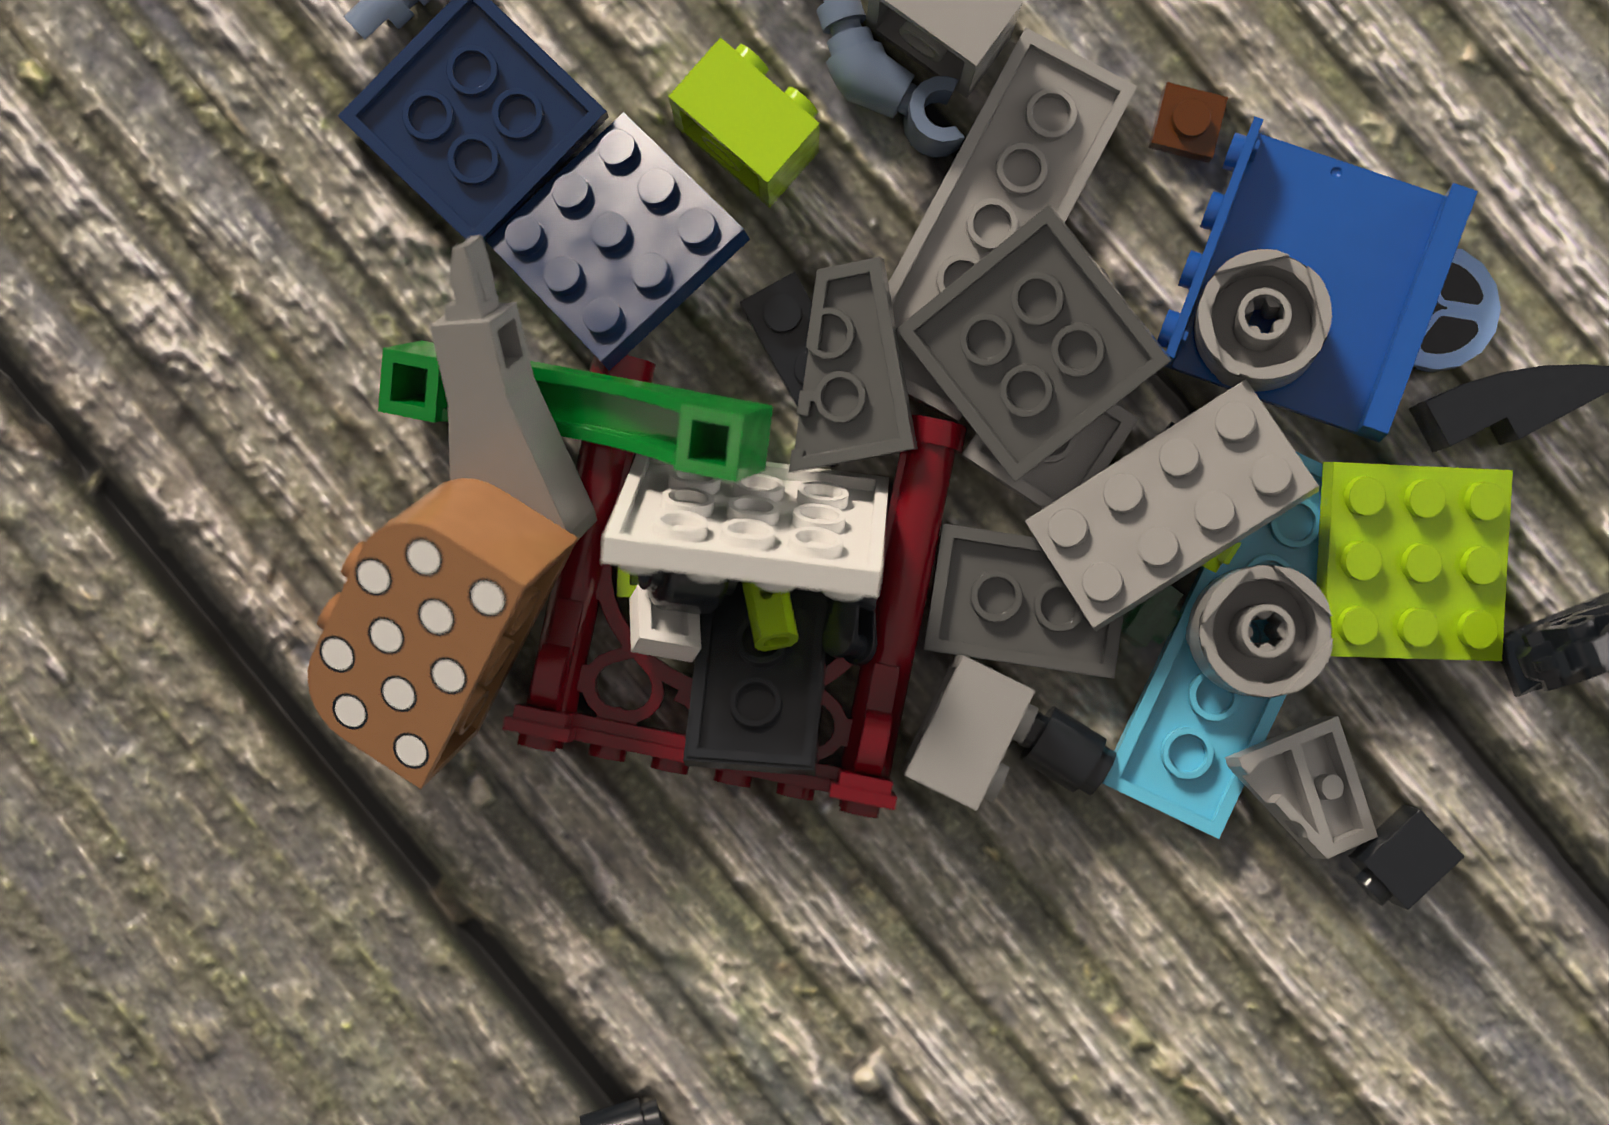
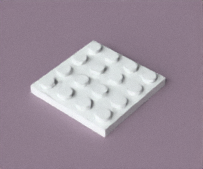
[601,454,889,601]

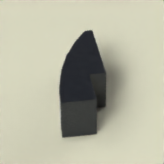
[1408,364,1609,453]

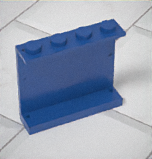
[1157,116,1478,443]

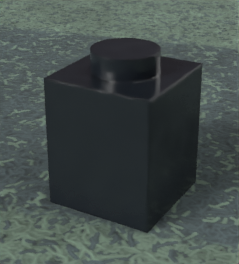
[1348,805,1465,910]

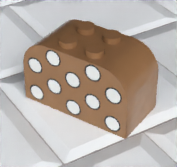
[307,478,578,789]

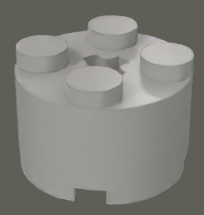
[1194,249,1332,391]
[1185,565,1333,697]

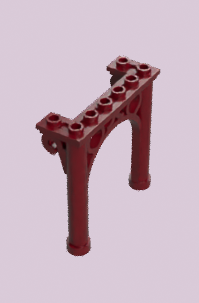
[502,355,967,819]

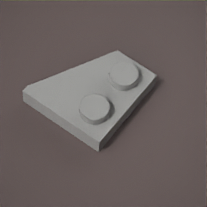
[1225,716,1378,859]

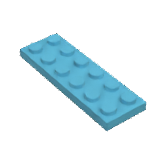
[1102,451,1323,839]

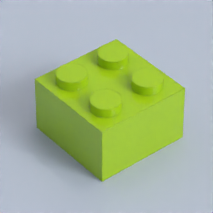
[668,37,820,208]

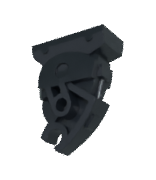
[1501,592,1609,697]

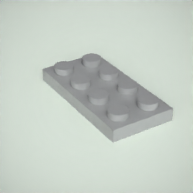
[1025,379,1319,632]

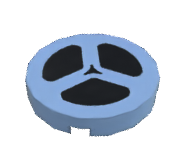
[1413,248,1501,372]

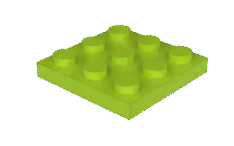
[1316,462,1513,661]

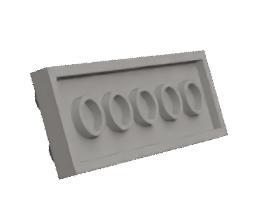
[888,27,1138,423]

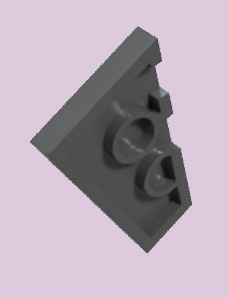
[789,257,918,473]

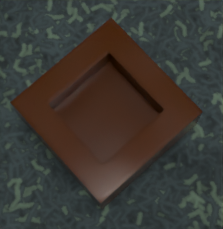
[1148,82,1228,163]

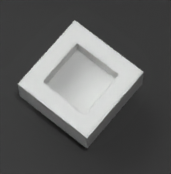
[629,584,701,662]

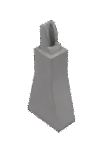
[430,235,597,539]

